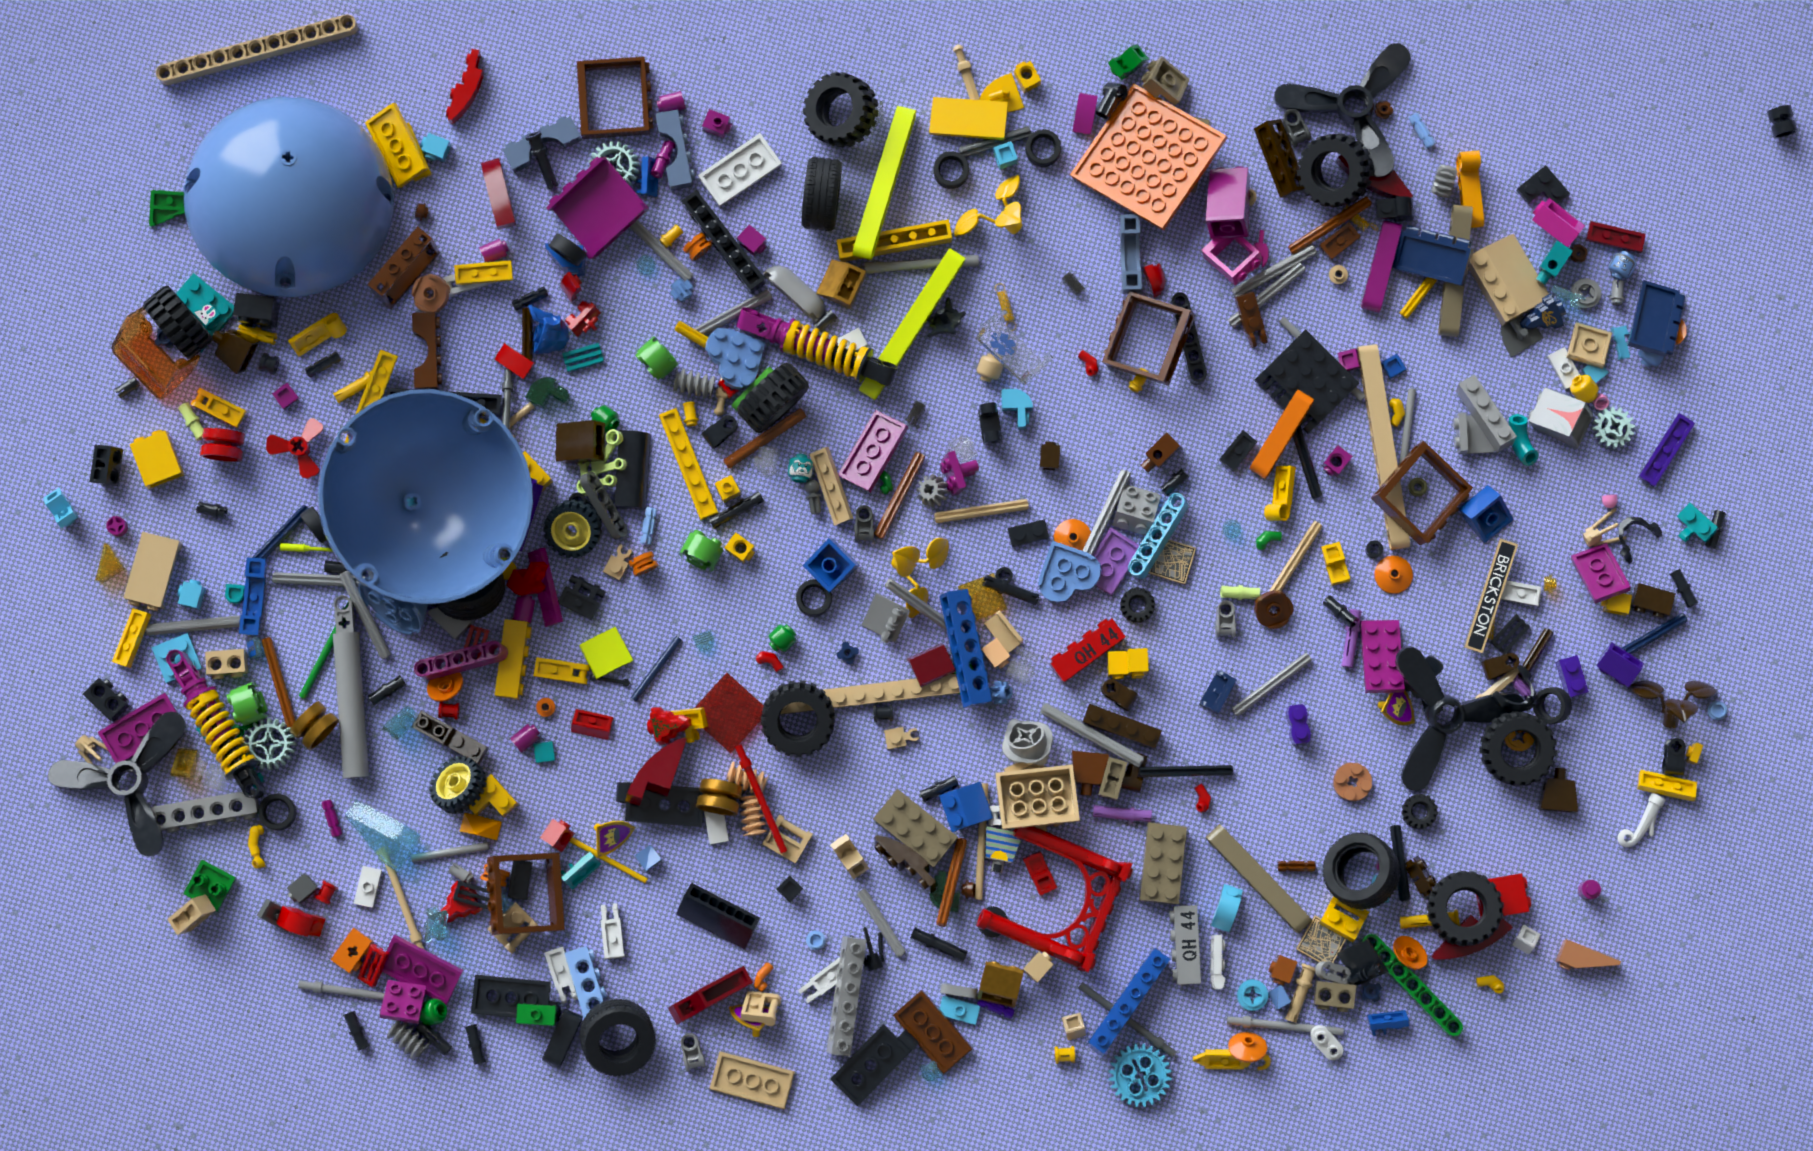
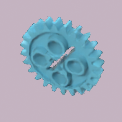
[1108,1044,1172,1107]

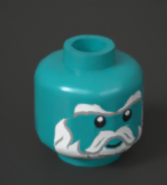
[788,454,813,483]

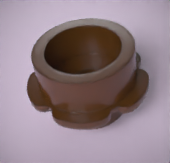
[1375,101,1393,119]
[414,203,429,221]
[1570,244,1588,263]
[961,880,975,899]

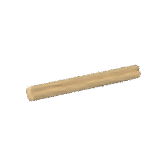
[934,499,1029,523]
[1269,521,1322,591]

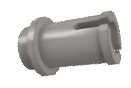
[1609,280,1625,305]
[448,863,474,884]

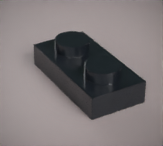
[1219,430,1258,472]
[1007,519,1049,547]

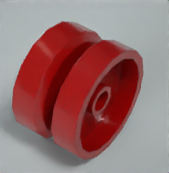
[200,428,245,462]

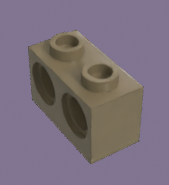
[1097,757,1128,801]
[1313,981,1356,1012]

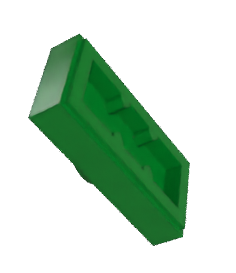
[516,1004,557,1026]

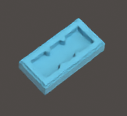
[939,995,980,1025]

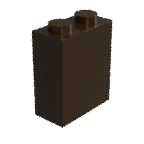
[555,420,605,464]

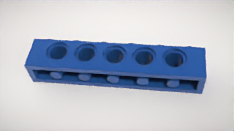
[939,589,992,708]
[1086,948,1170,1056]

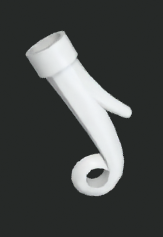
[1618,793,1666,847]

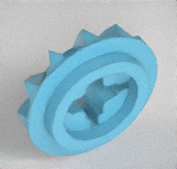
[1237,979,1268,1011]

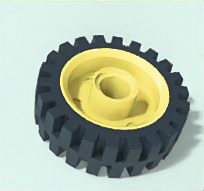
[543,500,602,558]
[429,756,487,814]

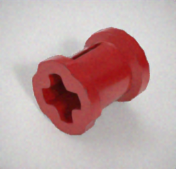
[438,702,460,720]
[315,880,338,905]

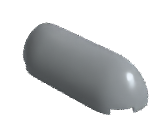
[762,266,825,323]

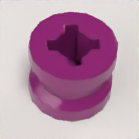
[106,516,128,537]

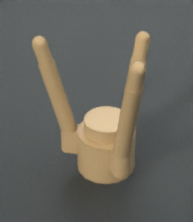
[1582,508,1626,547]
[75,735,108,764]

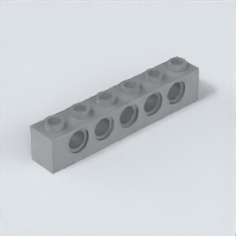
[151,790,259,833]
[826,936,867,1056]

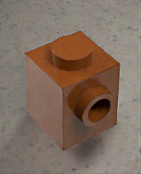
[1268,955,1298,986]

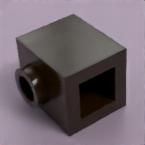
[1039,442,1060,471]

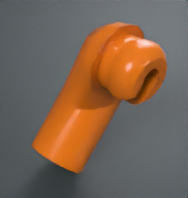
[754,962,774,992]

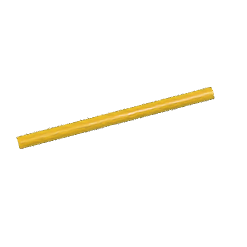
[570,837,648,883]

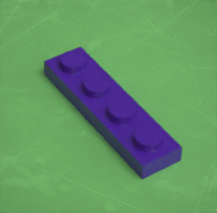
[1638,413,1695,487]

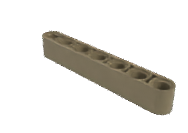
[1438,205,1473,337]
[1205,824,1312,934]

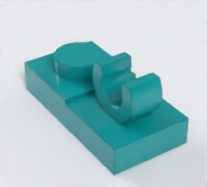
[561,852,602,890]

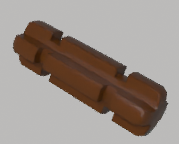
[1277,861,1316,872]

